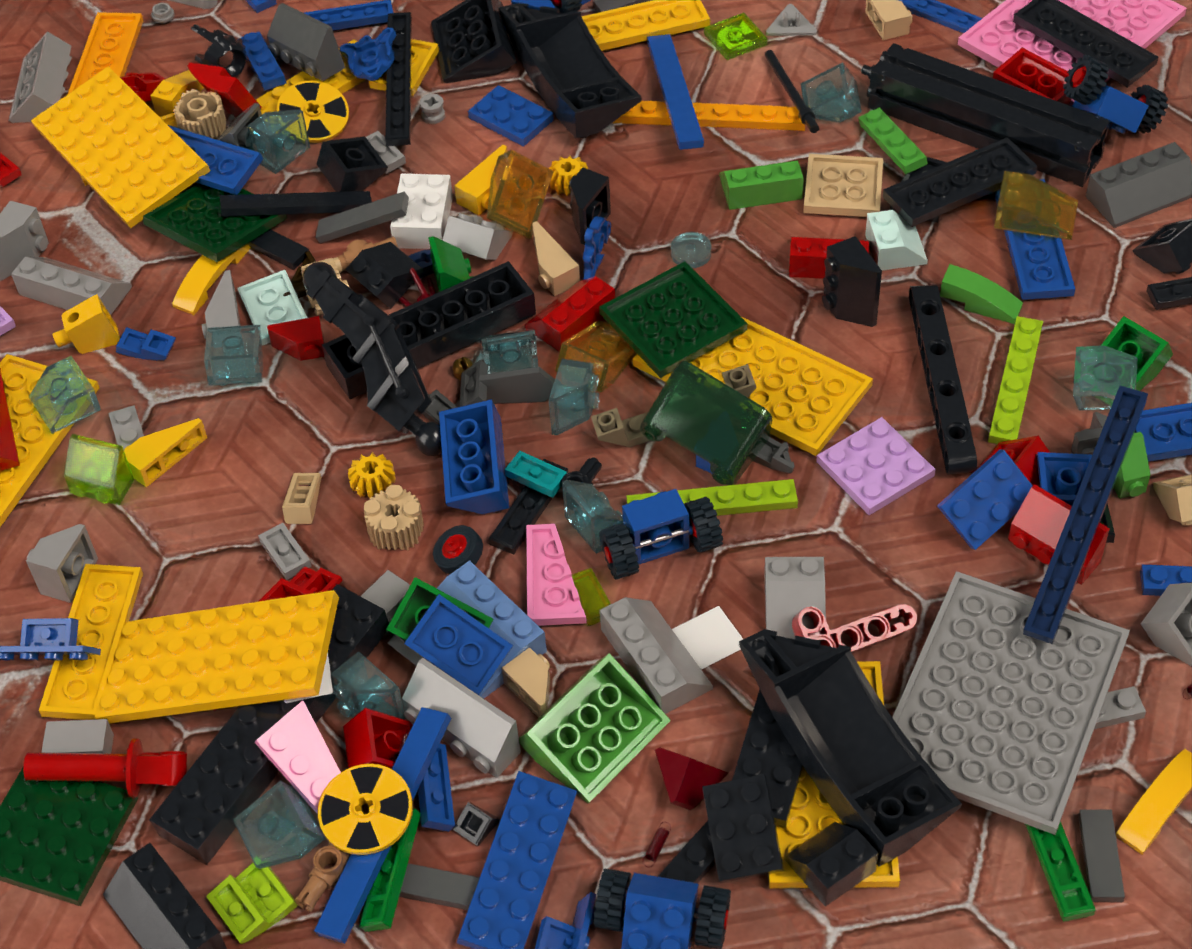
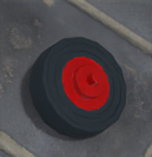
[433,525,483,574]

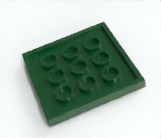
[143,183,287,262]
[599,261,748,378]
[0,767,138,906]

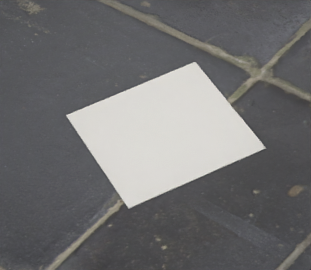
[672,606,743,670]

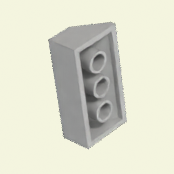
[9,31,72,123]
[11,257,132,315]
[600,597,713,714]
[402,658,521,778]

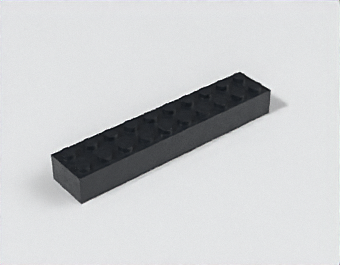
[149,584,389,865]

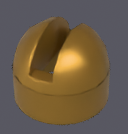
[452,357,473,380]

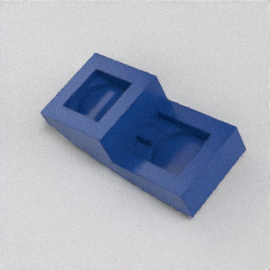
[116,327,176,360]

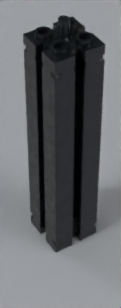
[861,43,1110,187]

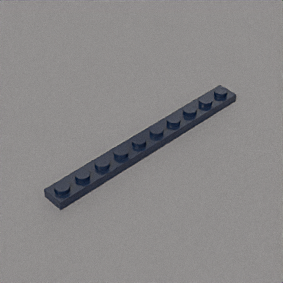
[1023,385,1148,644]

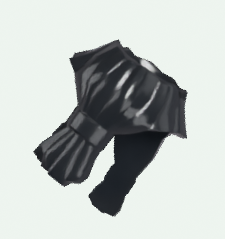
[190,24,247,77]

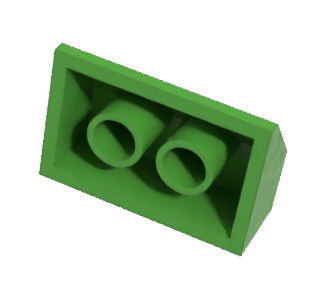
[719,160,804,210]

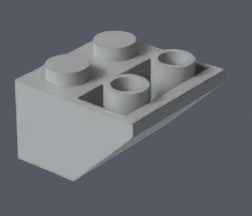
[442,212,513,260]

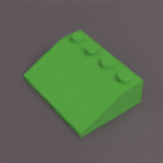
[519,653,671,803]

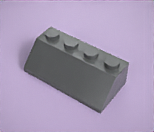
[267,3,345,81]
[1086,142,1192,228]

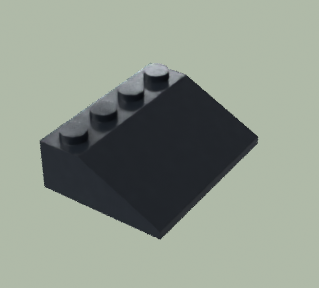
[431,0,517,83]

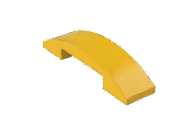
[172,244,251,315]
[1116,749,1192,855]

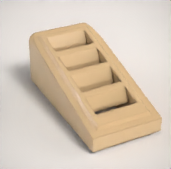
[282,473,322,524]

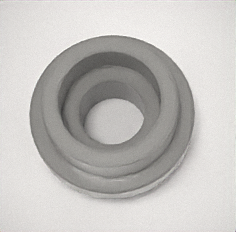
[151,3,174,24]

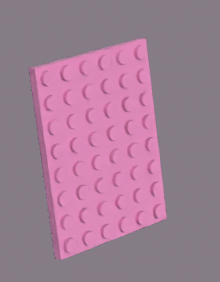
[957,0,1187,106]

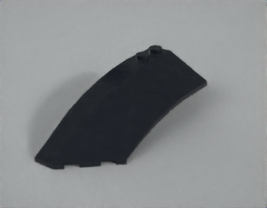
[498,3,642,138]
[739,629,962,867]

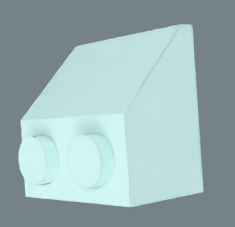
[865,210,928,270]

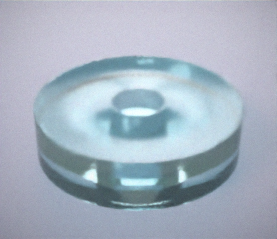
[671,232,711,268]

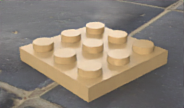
[804,154,883,217]

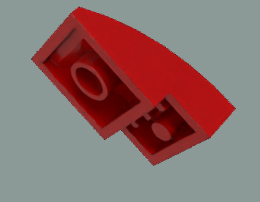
[187,62,262,117]

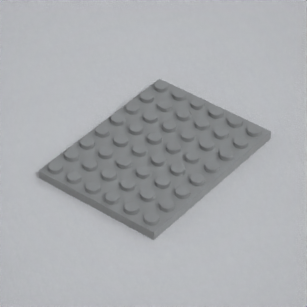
[892,571,1130,835]

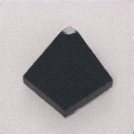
[453,802,500,846]

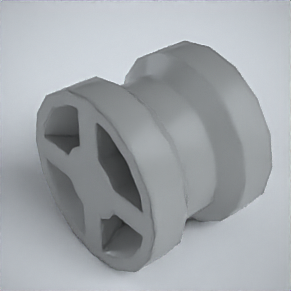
[420,94,445,124]

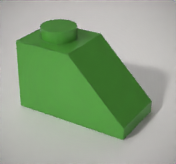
[1113,432,1151,499]

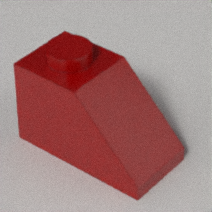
[267,316,325,361]

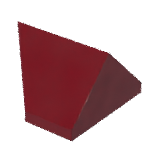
[655,747,728,810]

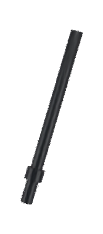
[765,50,819,133]

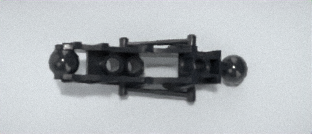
[303,262,442,456]

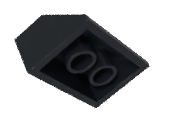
[822,236,882,327]

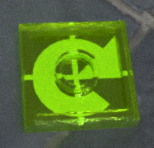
[704,12,768,60]

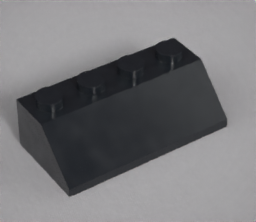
[103,843,227,949]

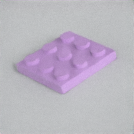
[816,417,935,515]

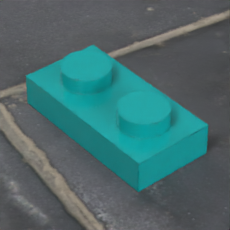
[505,451,567,498]

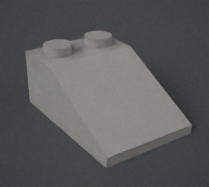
[0,201,49,282]
[764,557,826,645]

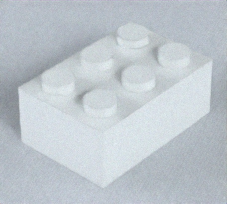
[390,174,453,249]

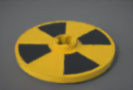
[277,81,349,143]
[318,764,413,855]

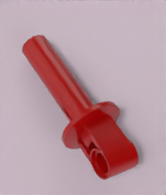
[23,738,187,798]

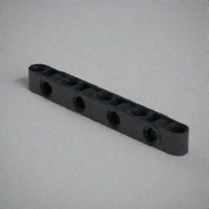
[909,284,977,475]

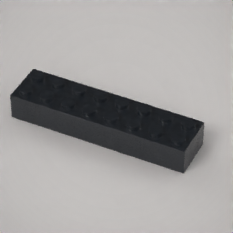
[322,261,536,400]

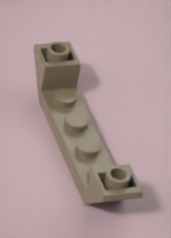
[591,364,756,447]

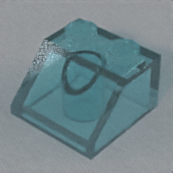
[801,62,862,122]
[248,109,310,174]
[204,325,263,385]
[479,328,539,374]
[1073,346,1138,410]
[29,356,101,434]
[549,359,600,435]
[562,480,623,554]
[331,651,406,720]
[233,781,325,869]

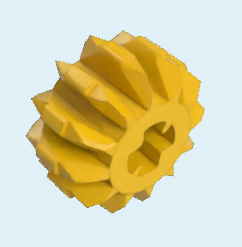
[547,155,588,196]
[348,452,396,498]

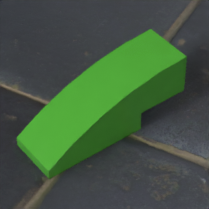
[940,264,1023,324]

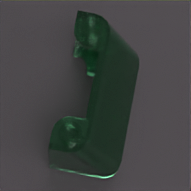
[640,361,772,485]

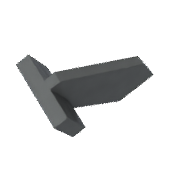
[460,360,562,407]

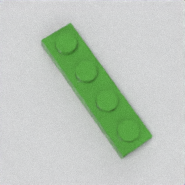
[858,107,928,174]

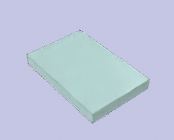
[237,270,307,346]

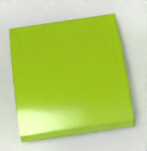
[206,857,298,944]

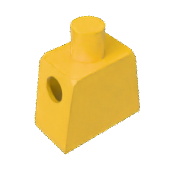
[53,294,120,354]

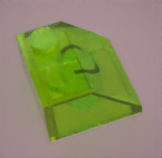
[64,434,134,505]

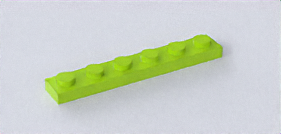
[988,316,1043,444]
[626,479,798,516]

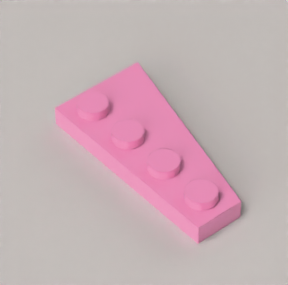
[526,524,587,626]
[254,700,341,814]

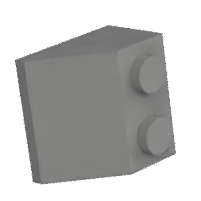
[26,524,98,603]
[1141,583,1192,666]

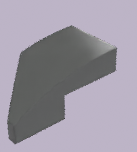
[745,432,795,473]

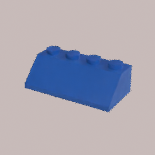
[439,399,509,514]

